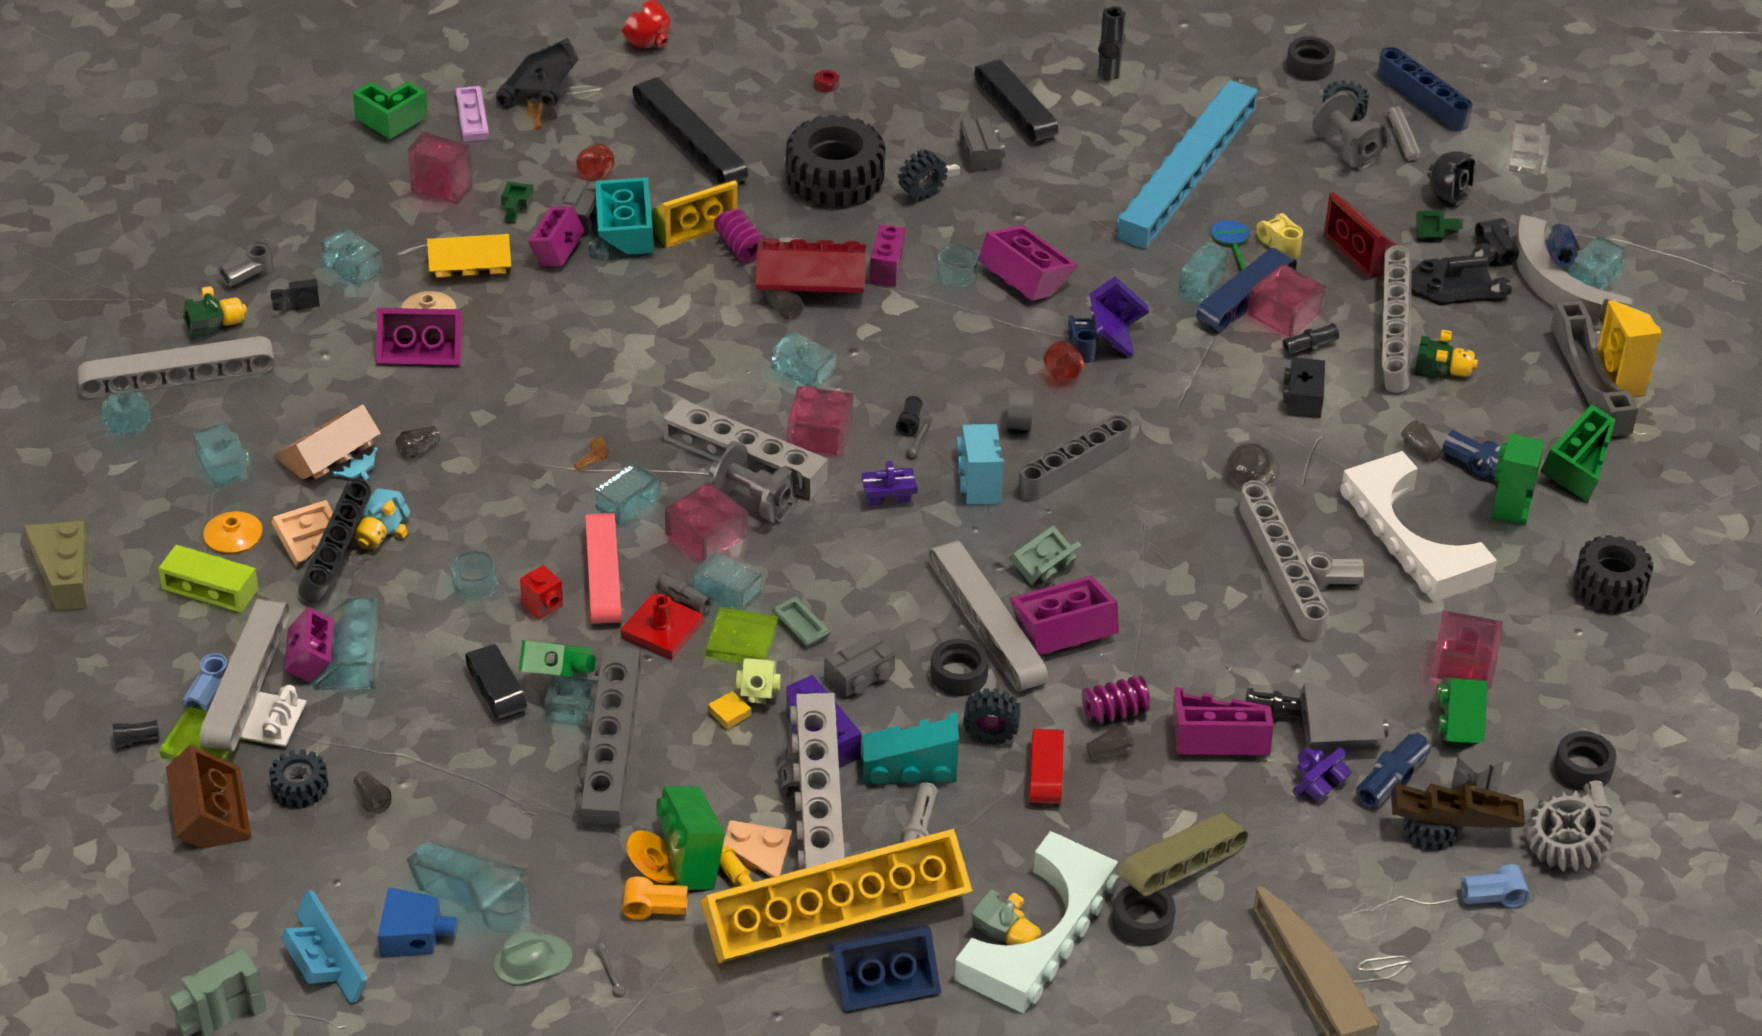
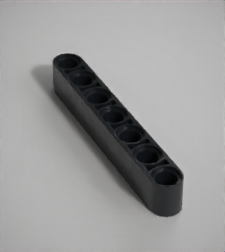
[632,77,748,185]

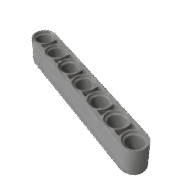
[1382,245,1412,393]
[77,336,275,398]
[1239,481,1329,641]
[929,540,1048,692]
[200,599,290,751]

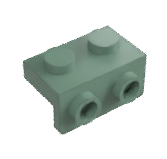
[1009,525,1082,585]

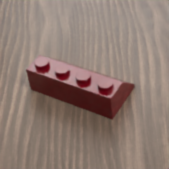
[755,238,866,293]

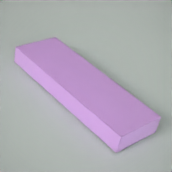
[455,86,489,142]

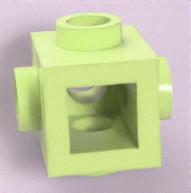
[736,658,781,704]

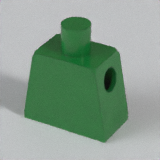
[519,640,596,678]

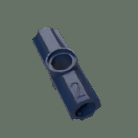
[1546,223,1581,268]
[1442,430,1500,477]
[1356,732,1431,808]

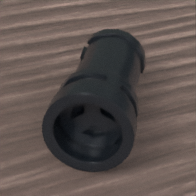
[896,396,923,436]
[112,720,160,749]

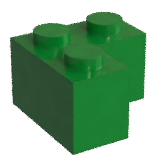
[352,81,428,139]
[1436,677,1488,743]

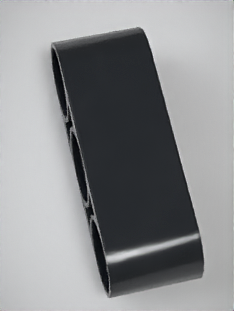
[465,644,527,720]

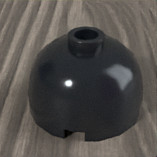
[1427,151,1476,205]

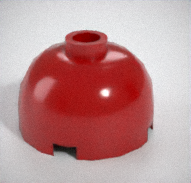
[622,0,671,50]

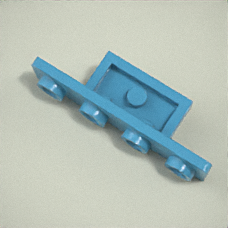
[281,891,367,1003]

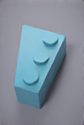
[956,424,1004,504]

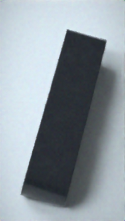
[974,59,1059,143]
[298,478,371,603]

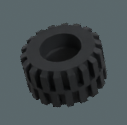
[1573,535,1654,612]

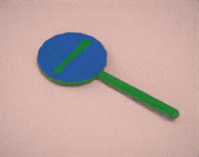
[1211,220,1250,270]

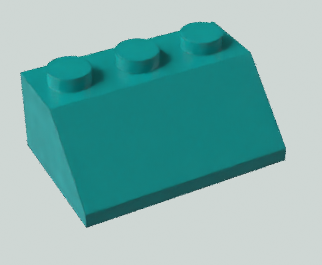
[595,177,654,255]

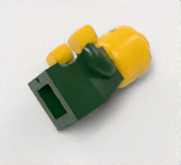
[183,286,247,338]
[1414,330,1478,377]

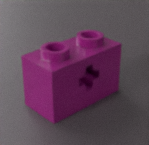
[528,206,585,266]
[869,225,906,286]
[284,607,334,683]

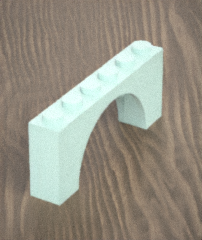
[954,831,1120,1014]

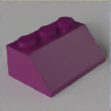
[978,225,1078,300]
[376,308,464,365]
[1010,576,1119,655]

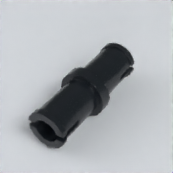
[1282,323,1339,356]

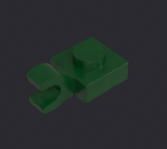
[501,182,534,223]
[1416,211,1463,238]

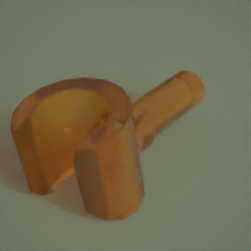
[527,98,543,130]
[574,437,609,470]

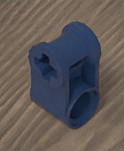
[1068,315,1098,363]

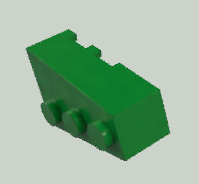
[1540,404,1616,502]
[656,786,725,890]

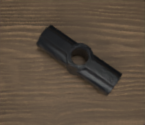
[1098,6,1126,81]

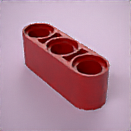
[1029,728,1064,805]

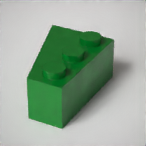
[1492,433,1544,525]

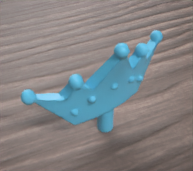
[333,447,378,481]

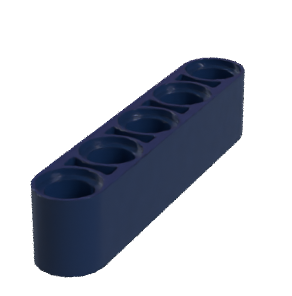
[1377,47,1473,131]
[1196,247,1297,332]

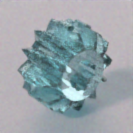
[102,389,151,436]

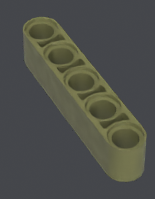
[1119,812,1249,896]

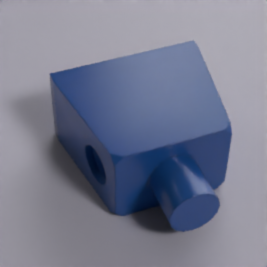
[378,888,458,957]

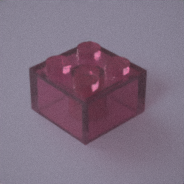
[407,131,473,205]
[1247,263,1327,338]
[787,386,854,456]
[665,482,748,564]
[1431,610,1503,689]

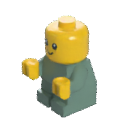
[972,889,1041,945]

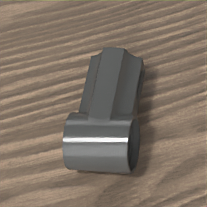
[218,241,274,288]

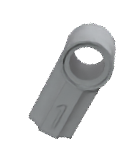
[1306,552,1364,591]

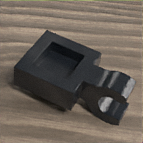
[270,279,320,311]

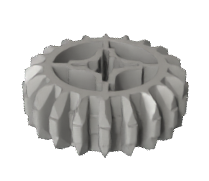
[1526,791,1613,872]

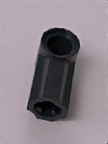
[1475,218,1519,266]

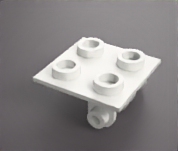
[240,685,307,747]

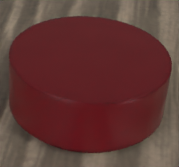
[814,70,839,92]

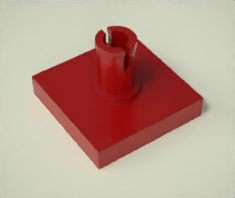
[621,593,704,660]

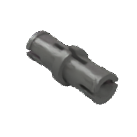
[655,572,713,614]

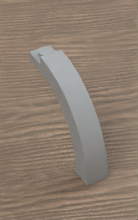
[1515,214,1633,325]

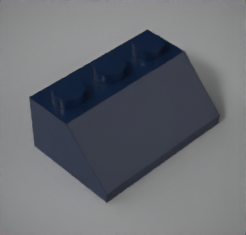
[827,924,941,1011]

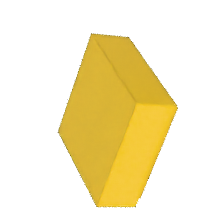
[708,691,751,729]

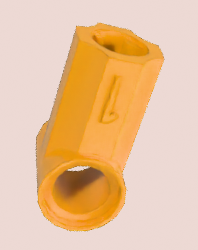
[622,876,688,920]

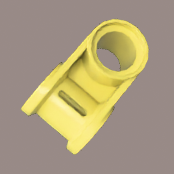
[1256,213,1303,259]

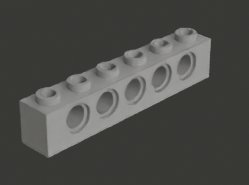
[663,399,828,500]
[790,693,844,870]

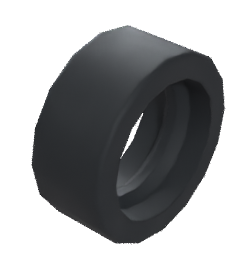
[1286,36,1336,80]
[930,638,989,696]
[1554,731,1617,790]
[1113,885,1176,946]

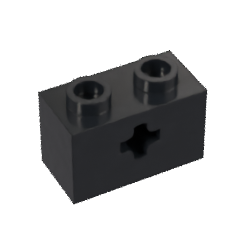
[1283,357,1325,418]

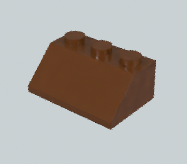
[166,745,252,848]

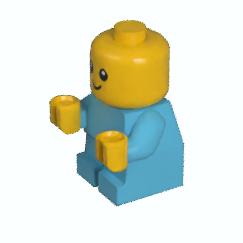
[353,488,411,550]

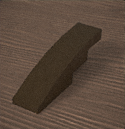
[1391,783,1525,828]

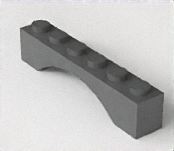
[1550,300,1638,436]

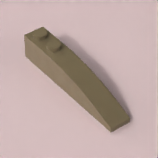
[1253,886,1379,1036]

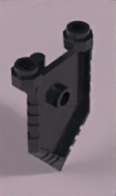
[496,38,579,107]
[1411,243,1512,303]

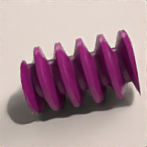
[714,209,766,264]
[1082,675,1150,725]

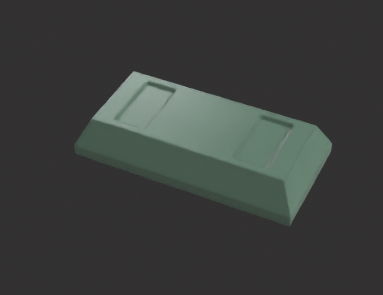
[772,597,831,647]

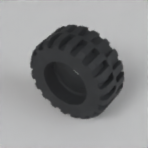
[786,115,885,207]

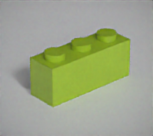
[158,545,259,613]

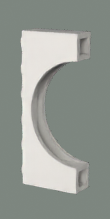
[1340,451,1497,602]

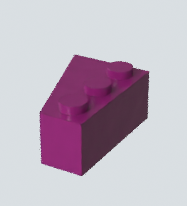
[1172,687,1274,756]

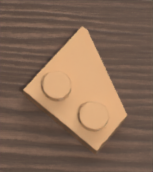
[272,500,333,568]
[723,820,792,878]

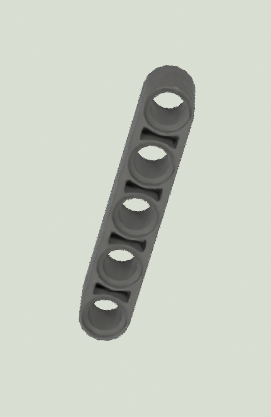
[1018,415,1132,501]

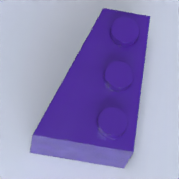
[786,675,862,768]

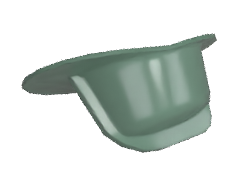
[494,931,573,985]

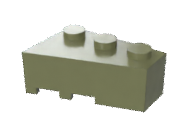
[24,521,89,611]

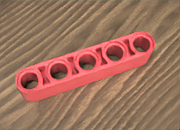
[585,513,622,625]

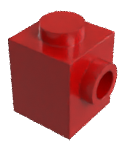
[520,565,563,620]

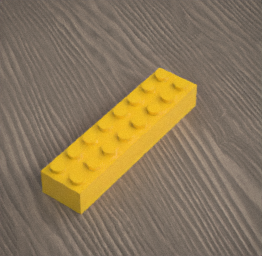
[701,829,972,964]

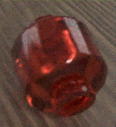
[576,143,615,181]
[1043,341,1084,382]

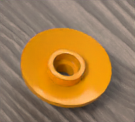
[203,511,263,555]
[626,830,675,884]

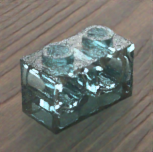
[1178,241,1229,304]
[545,675,613,727]

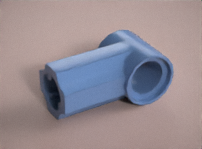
[182,653,228,717]
[1461,864,1530,908]

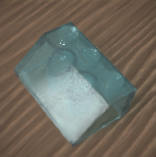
[313,598,381,690]
[406,841,526,912]

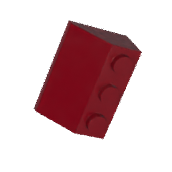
[1323,192,1397,279]

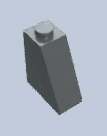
[1299,683,1388,751]

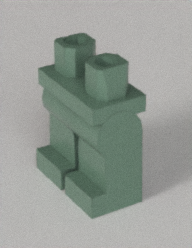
[169,948,267,1036]

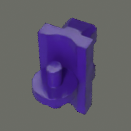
[861,461,918,506]
[1293,747,1352,802]

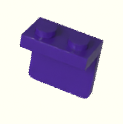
[1089,276,1149,357]

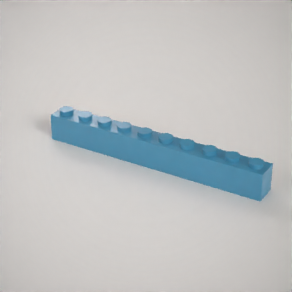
[1116,80,1258,249]

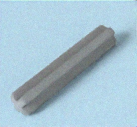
[1388,106,1420,161]

